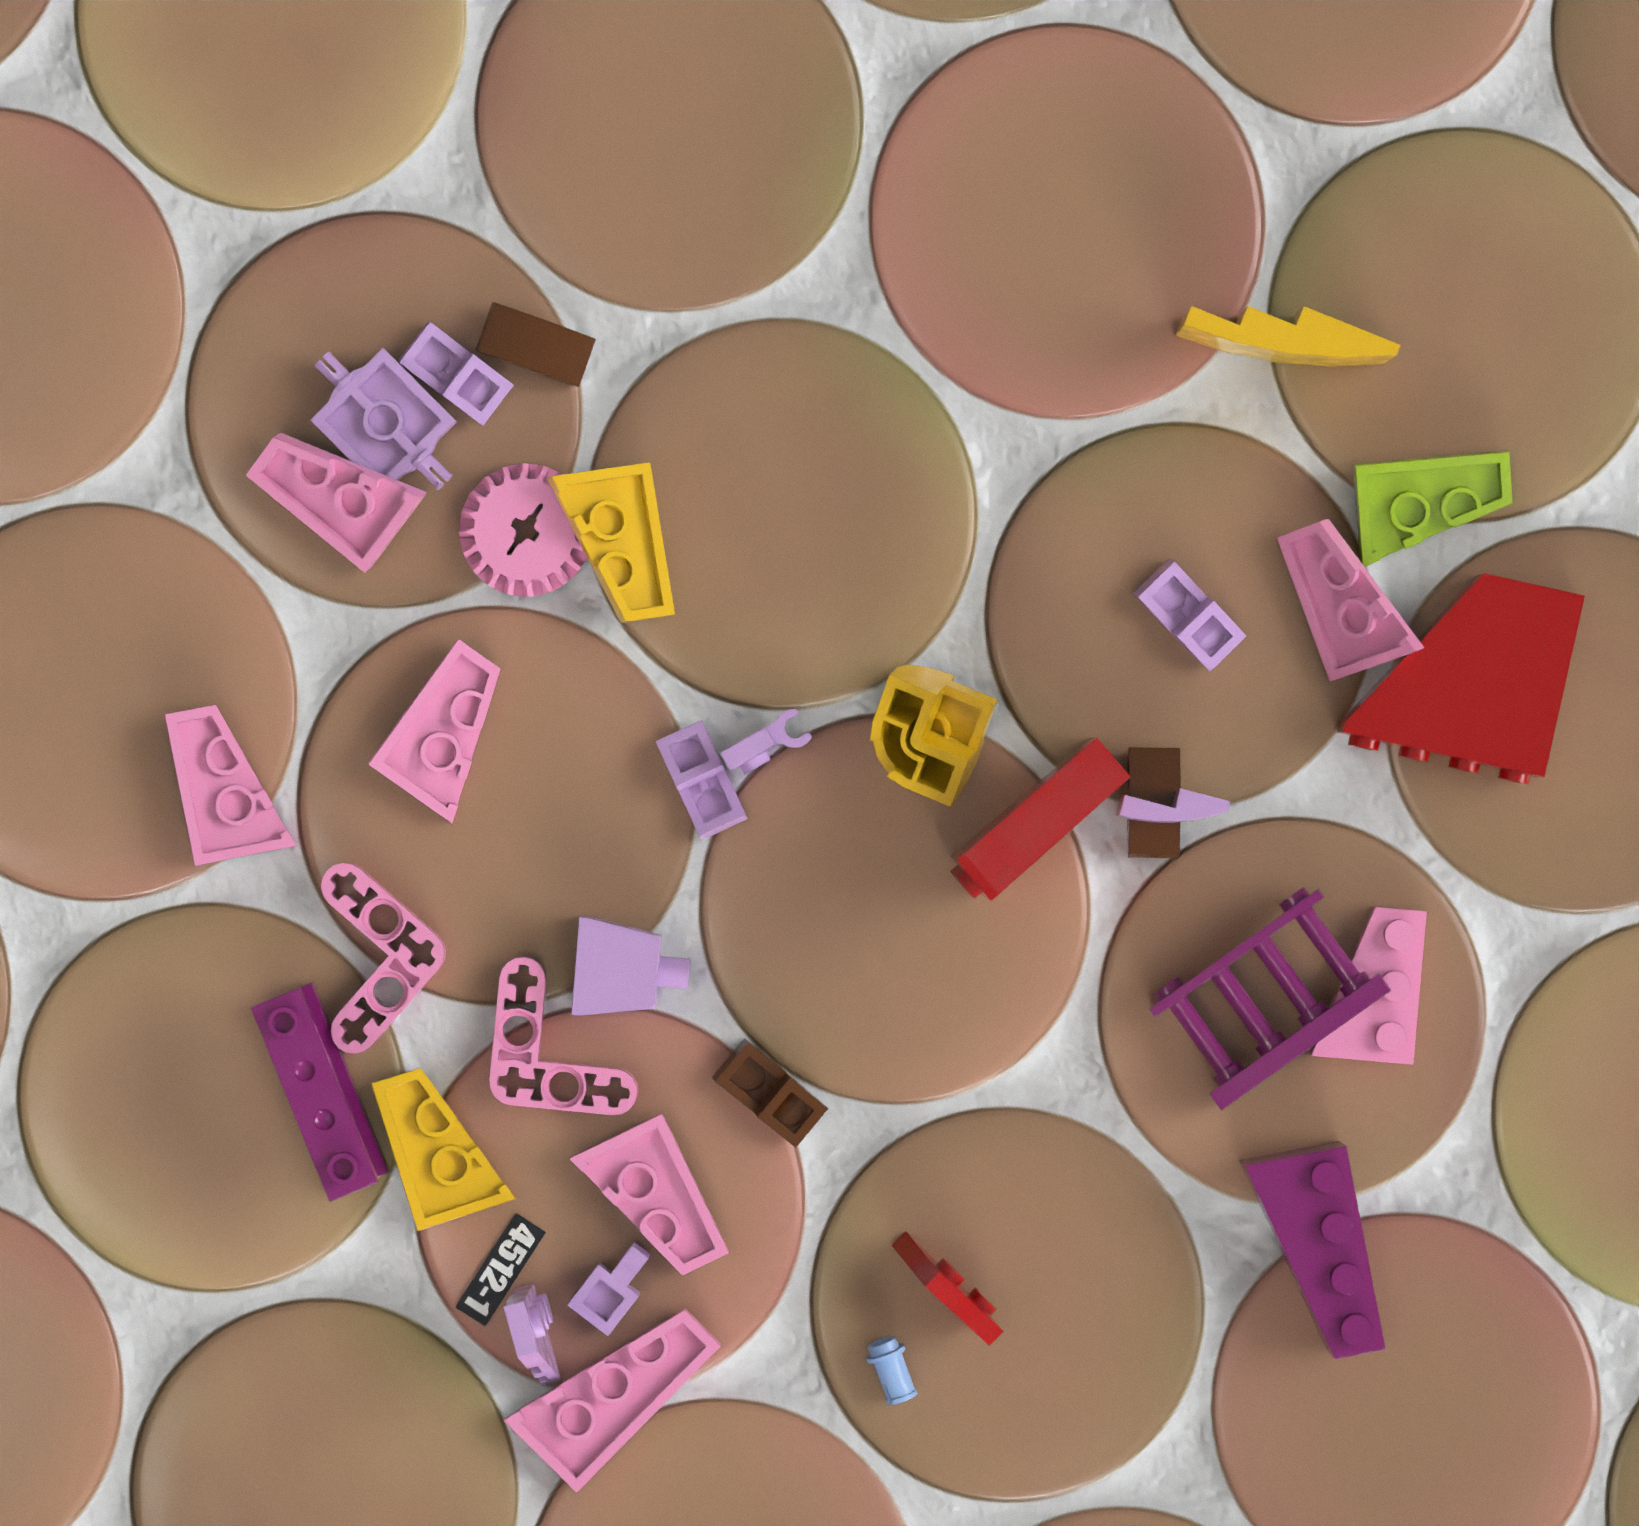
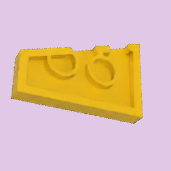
[547,462,675,623]
[370,1068,516,1231]

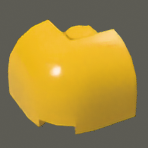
[870,665,998,807]

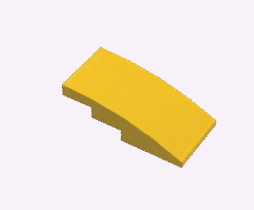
[1175,306,1401,367]

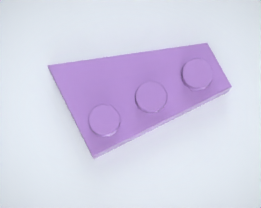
[503,1283,562,1386]

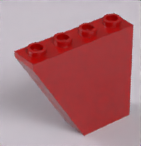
[1337,573,1585,785]
[950,737,1130,901]

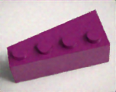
[1239,1141,1386,1359]

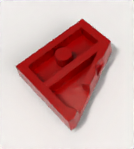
[891,1231,1004,1346]

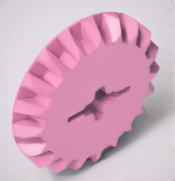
[459,463,587,597]

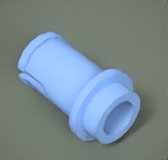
[866,1335,918,1405]

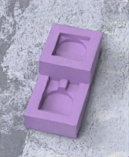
[397,321,514,426]
[1133,558,1246,672]
[656,720,748,840]
[1116,788,1231,823]

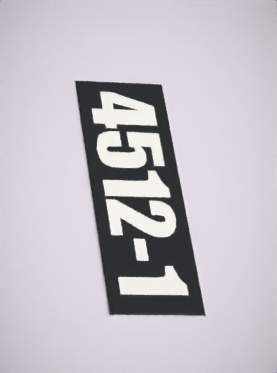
[455,1213,546,1326]

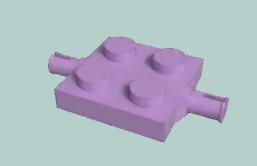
[311,348,457,490]

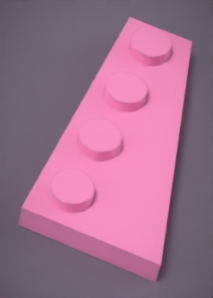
[503,1308,721,1493]

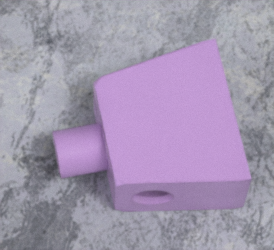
[572,916,691,1016]

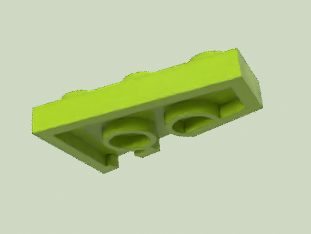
[1353,450,1513,567]

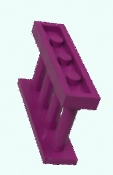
[1149,887,1391,1111]
[251,982,390,1202]

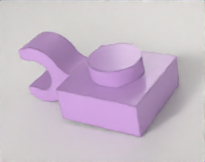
[720,709,812,774]
[568,1241,651,1336]

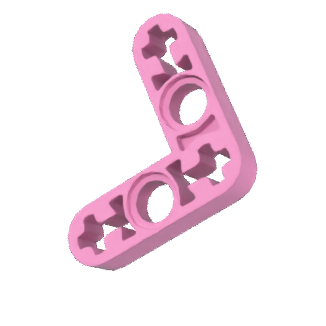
[321,862,446,1054]
[489,956,638,1115]

